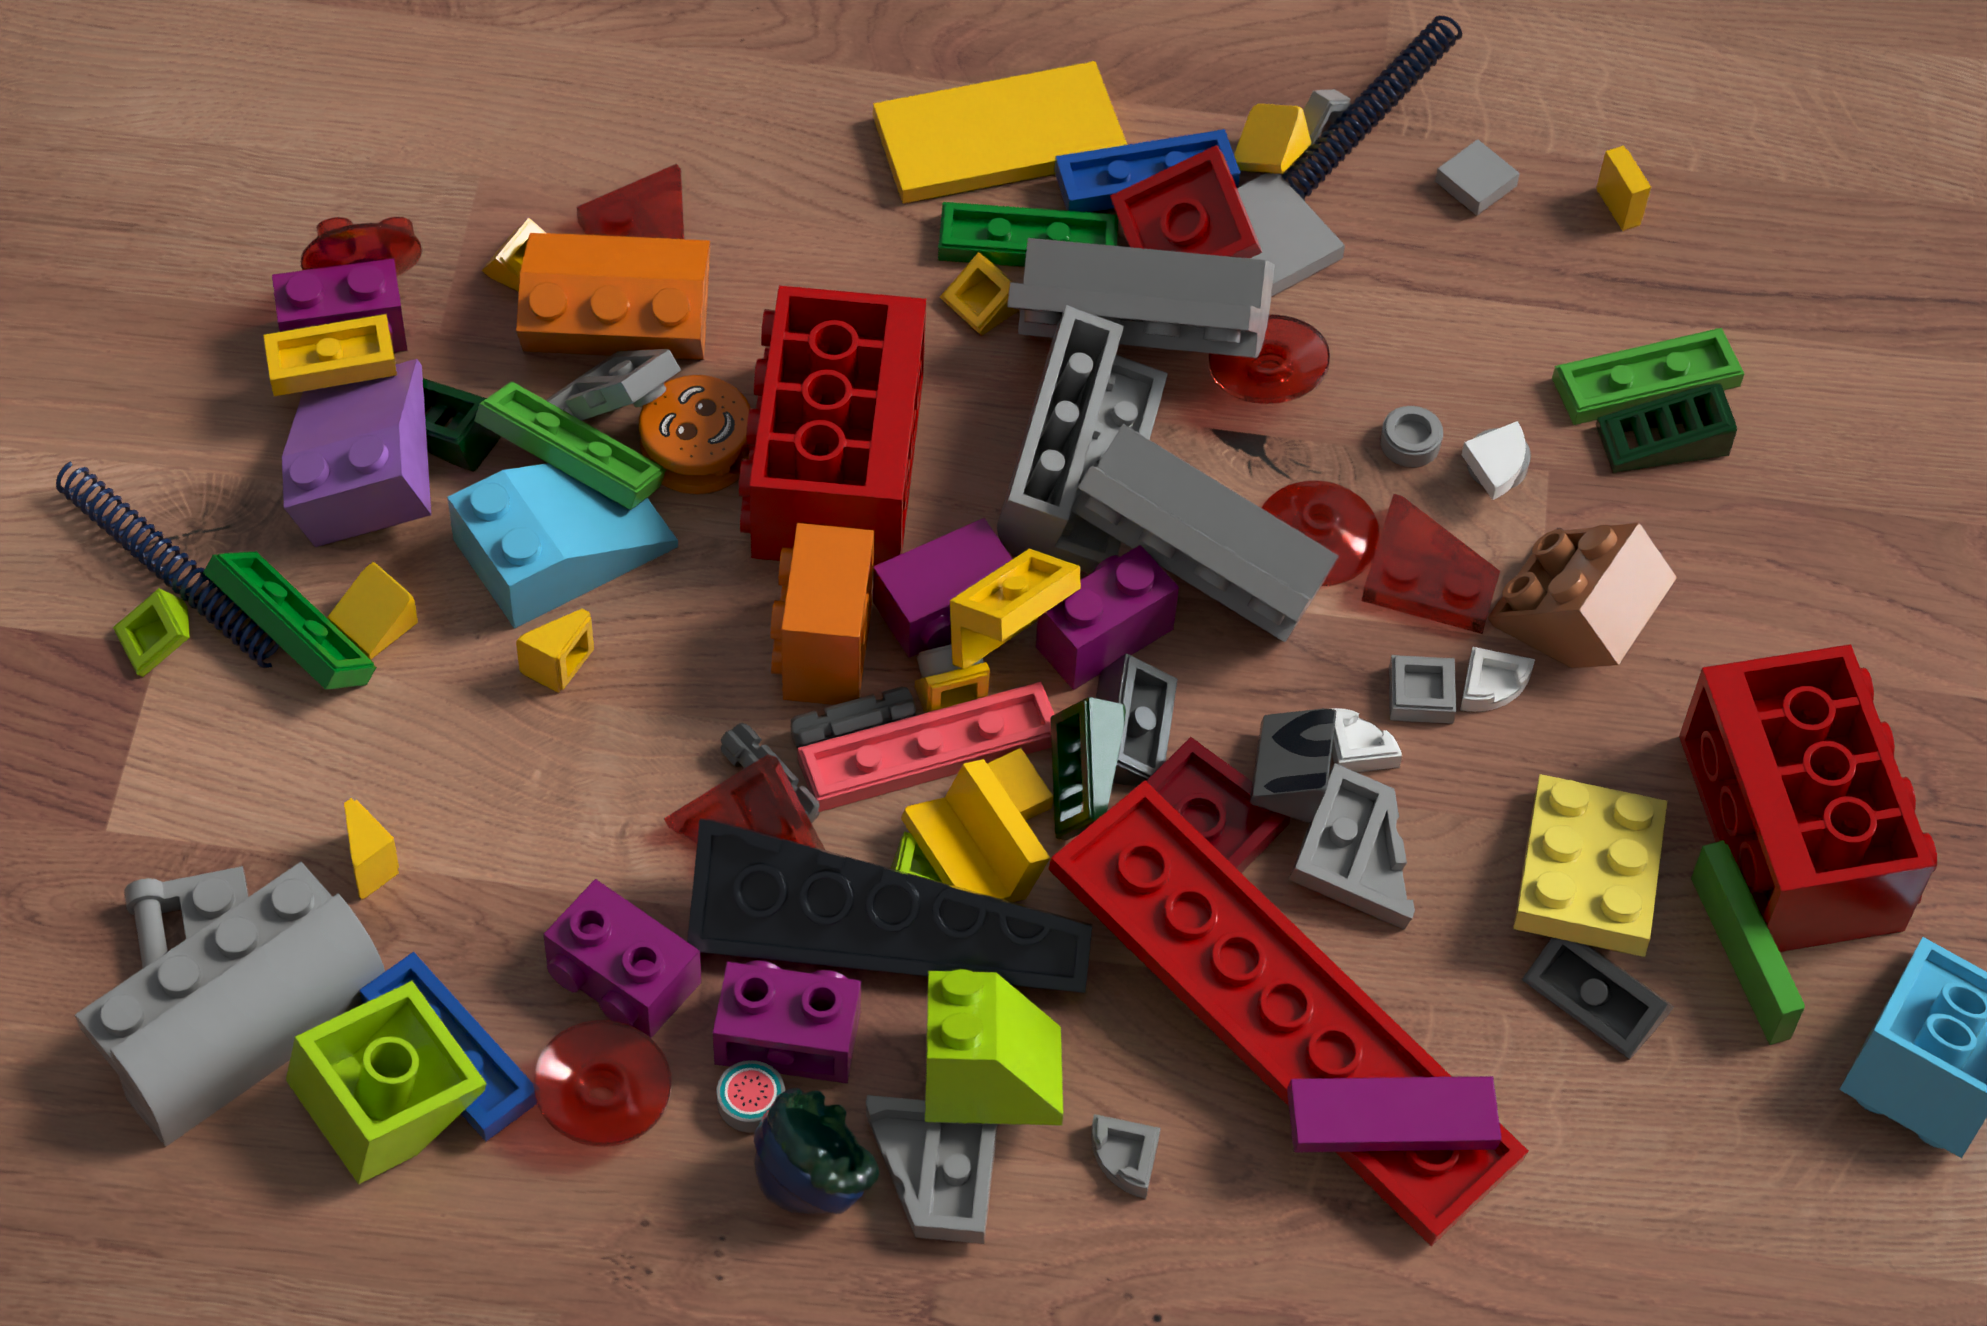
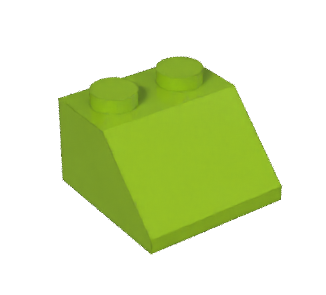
[925,969,1063,1126]
[286,981,487,1184]

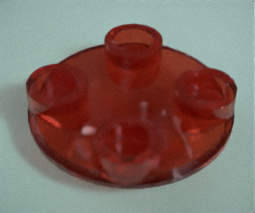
[300,217,422,276]

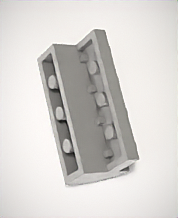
[1008,238,1275,358]
[997,305,1168,574]
[1071,424,1340,642]
[75,862,385,1147]

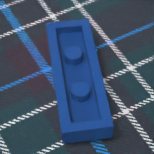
[1054,129,1240,212]
[359,951,540,1142]

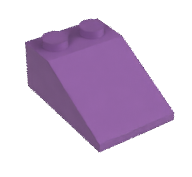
[282,359,432,547]

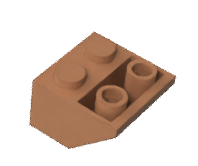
[1488,523,1677,668]

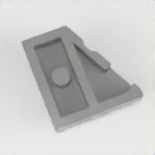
[546,349,681,421]
[1288,763,1415,930]
[866,1095,998,1244]

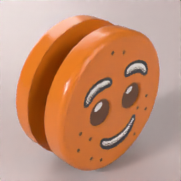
[639,375,751,494]

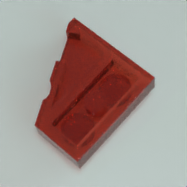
[576,164,684,239]
[1361,494,1500,634]
[664,755,825,850]

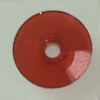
[1208,315,1330,404]
[1262,480,1380,586]
[534,1020,672,1147]

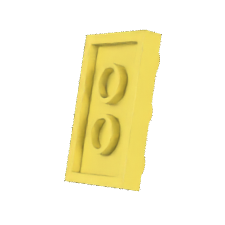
[1513,774,1667,957]

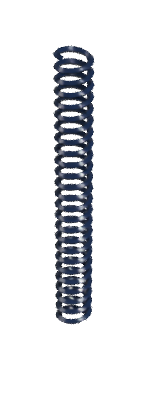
[1282,15,1462,201]
[56,461,280,668]

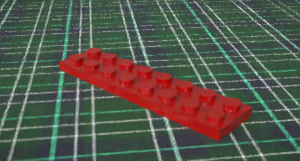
[1048,780,1529,1246]

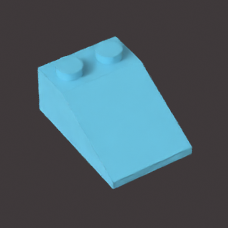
[447,463,678,629]
[1839,937,1987,1158]

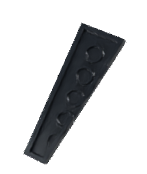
[687,818,1093,993]

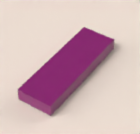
[1287,1076,1502,1153]

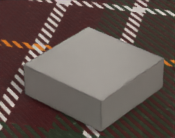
[1435,139,1520,215]
[1389,655,1456,724]

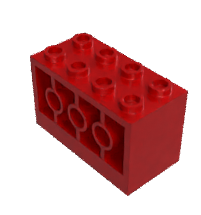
[739,285,927,567]
[1679,644,1937,952]

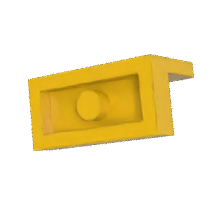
[263,314,397,396]
[950,548,1081,669]
[901,759,1050,902]

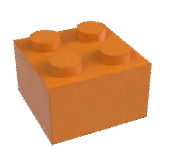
[770,523,874,705]

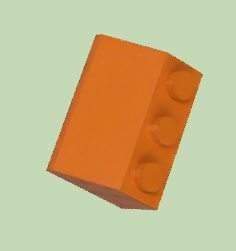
[516,232,711,360]

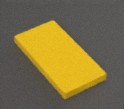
[873,61,1127,204]

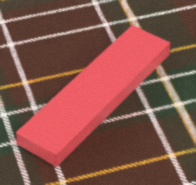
[797,682,1054,812]

